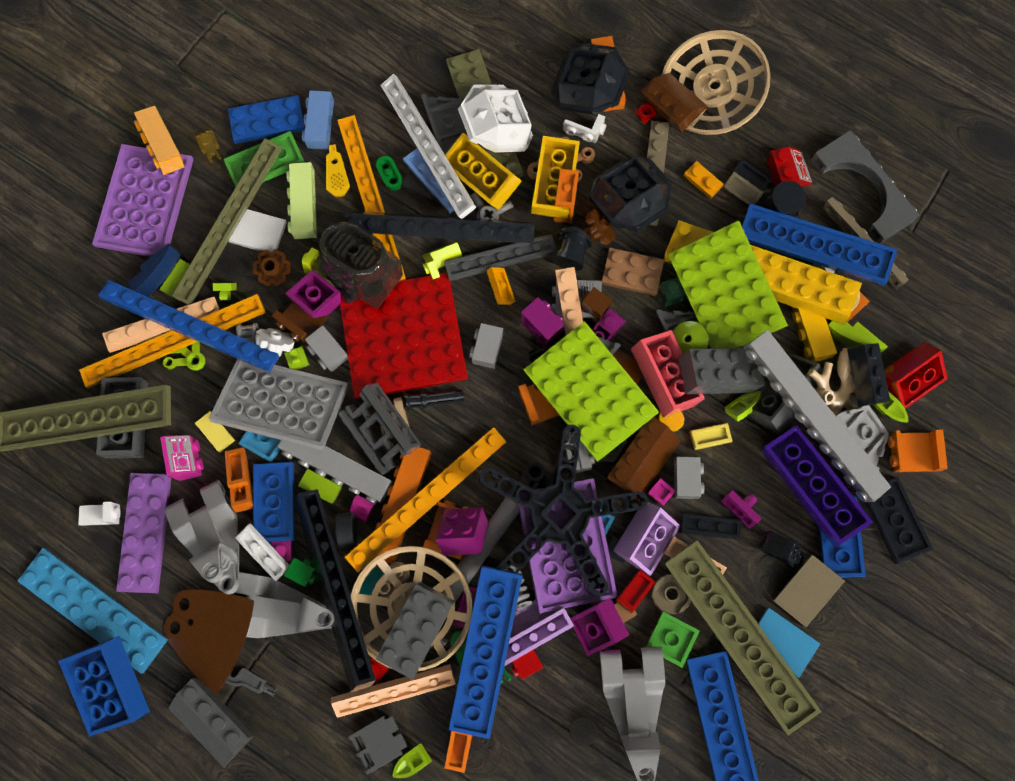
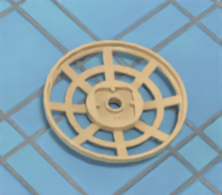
[662,30,770,135]
[351,546,473,671]

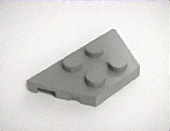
[834,405,889,471]

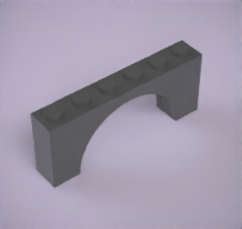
[811,130,919,244]

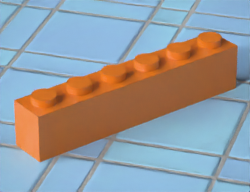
[374,447,432,564]

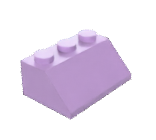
[613,502,680,576]

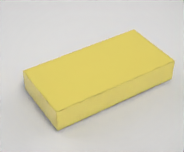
[195,411,235,453]
[689,423,732,450]

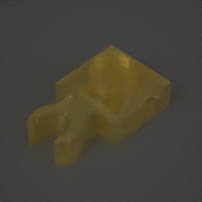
[195,130,221,163]

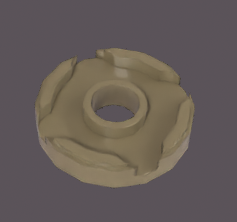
[652,574,691,614]

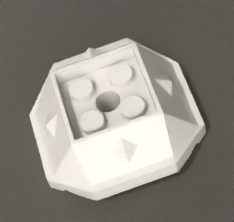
[458,84,533,152]

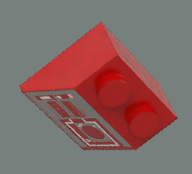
[766,147,813,187]

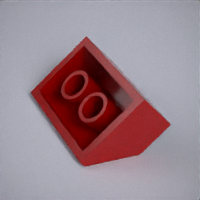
[884,342,948,409]

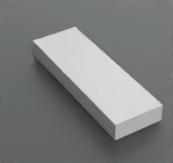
[235,524,290,582]

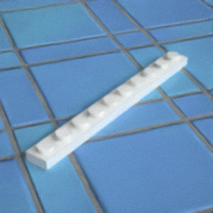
[381,74,476,219]

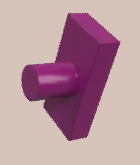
[721,490,762,529]

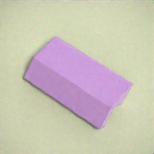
[504,600,574,666]

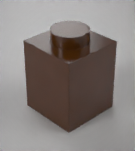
[581,287,612,320]

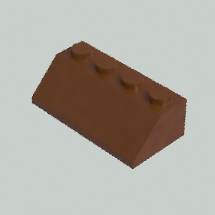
[605,417,681,503]

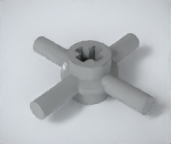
[471,192,513,242]

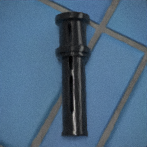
[405,389,464,410]

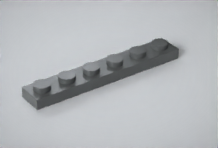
[445,234,556,281]

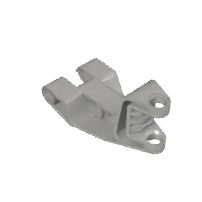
[164,480,239,595]
[227,572,334,638]
[600,646,665,781]

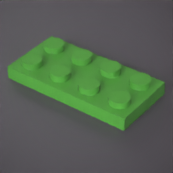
[224,131,305,187]

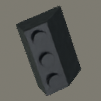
[847,343,890,407]

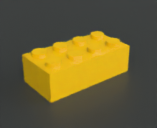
[445,133,522,210]
[531,136,580,219]

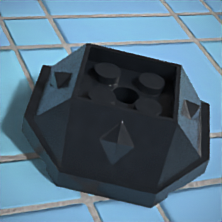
[551,43,630,115]
[589,157,672,232]

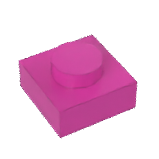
[648,478,676,507]
[349,495,374,522]
[271,541,293,562]

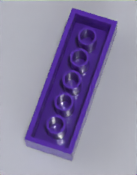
[762,425,873,549]

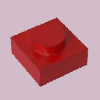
[370,658,390,685]

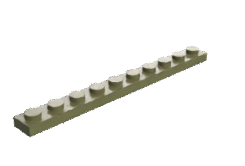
[172,139,282,305]

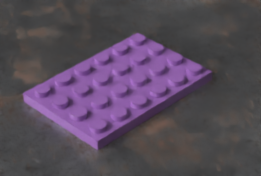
[92,144,194,257]
[518,478,618,613]

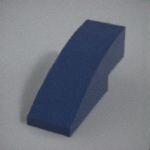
[127,243,181,297]

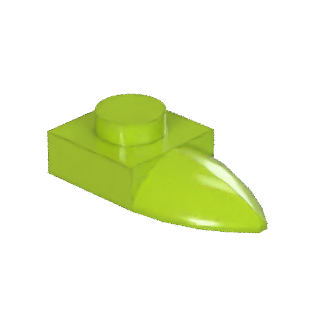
[724,391,761,422]
[873,392,908,423]
[392,744,432,778]

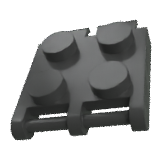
[347,716,408,775]

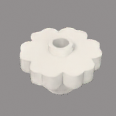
[255,328,294,357]

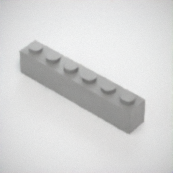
[278,440,393,504]

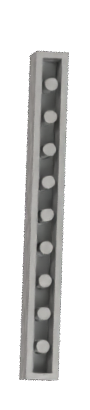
[743,330,891,502]

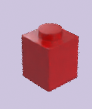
[511,649,543,680]

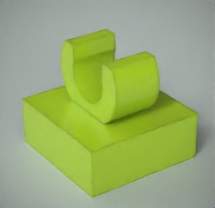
[213,283,237,300]
[284,346,310,370]

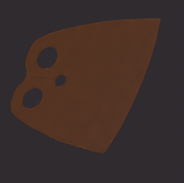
[163,589,254,694]

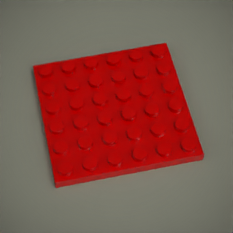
[340,273,468,400]

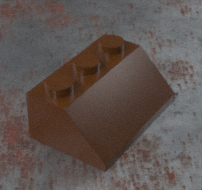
[641,73,708,133]

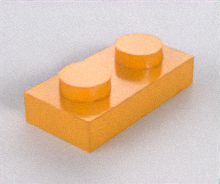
[683,161,724,199]
[487,267,516,305]

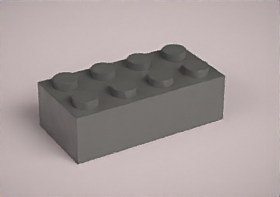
[678,349,765,394]
[96,377,148,459]
[376,581,455,680]

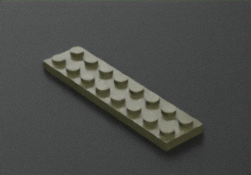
[446,49,523,178]

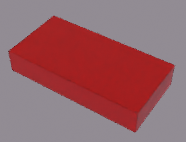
[616,569,655,614]

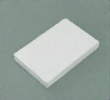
[228,209,287,252]

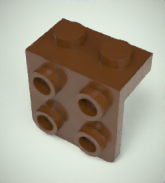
[272,301,328,344]

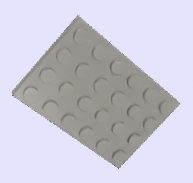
[209,359,348,450]

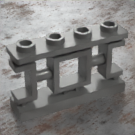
[338,383,421,475]

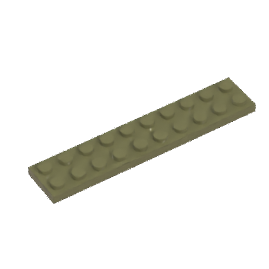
[0,385,171,452]
[664,540,822,735]

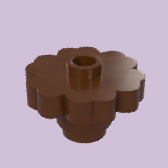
[583,209,615,245]
[253,249,292,287]

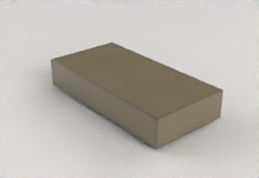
[723,172,764,206]

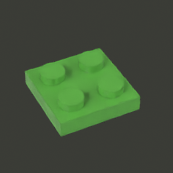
[645,612,700,668]

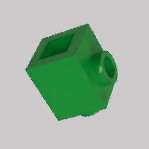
[284,558,317,588]

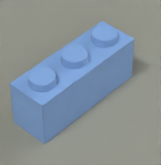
[302,91,334,149]

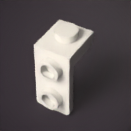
[563,114,607,143]
[78,502,120,526]

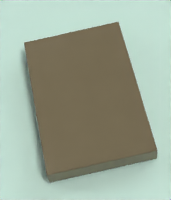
[773,554,845,627]

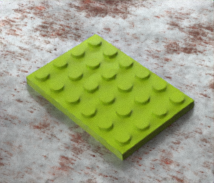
[668,221,788,349]
[524,321,659,462]

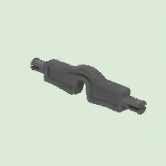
[225,668,277,697]

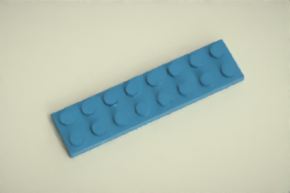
[18,548,168,673]

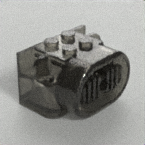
[316,222,403,309]

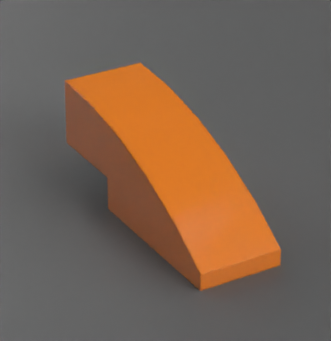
[225,447,253,513]
[444,731,472,773]

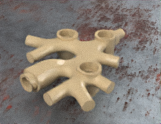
[808,348,856,414]

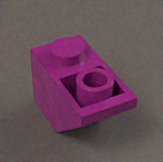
[592,308,627,341]

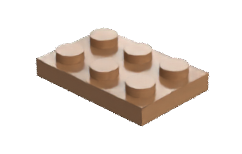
[602,248,664,296]

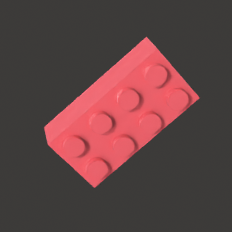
[631,330,705,418]

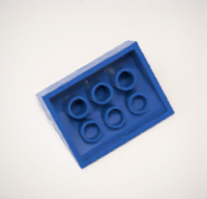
[58,636,150,737]

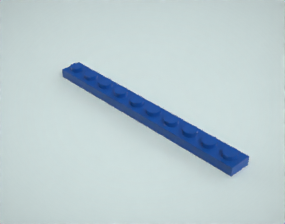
[98,280,279,373]

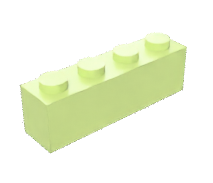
[286,162,317,239]

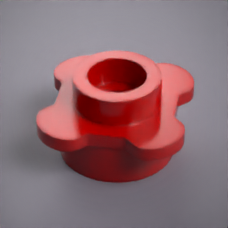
[635,103,656,124]

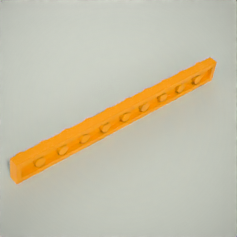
[337,115,406,284]
[79,294,266,389]
[344,427,506,572]

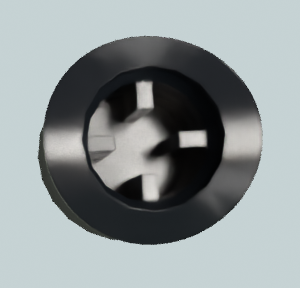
[764,181,806,218]
[551,226,592,271]

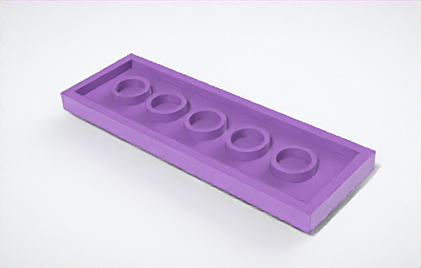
[116,473,171,593]

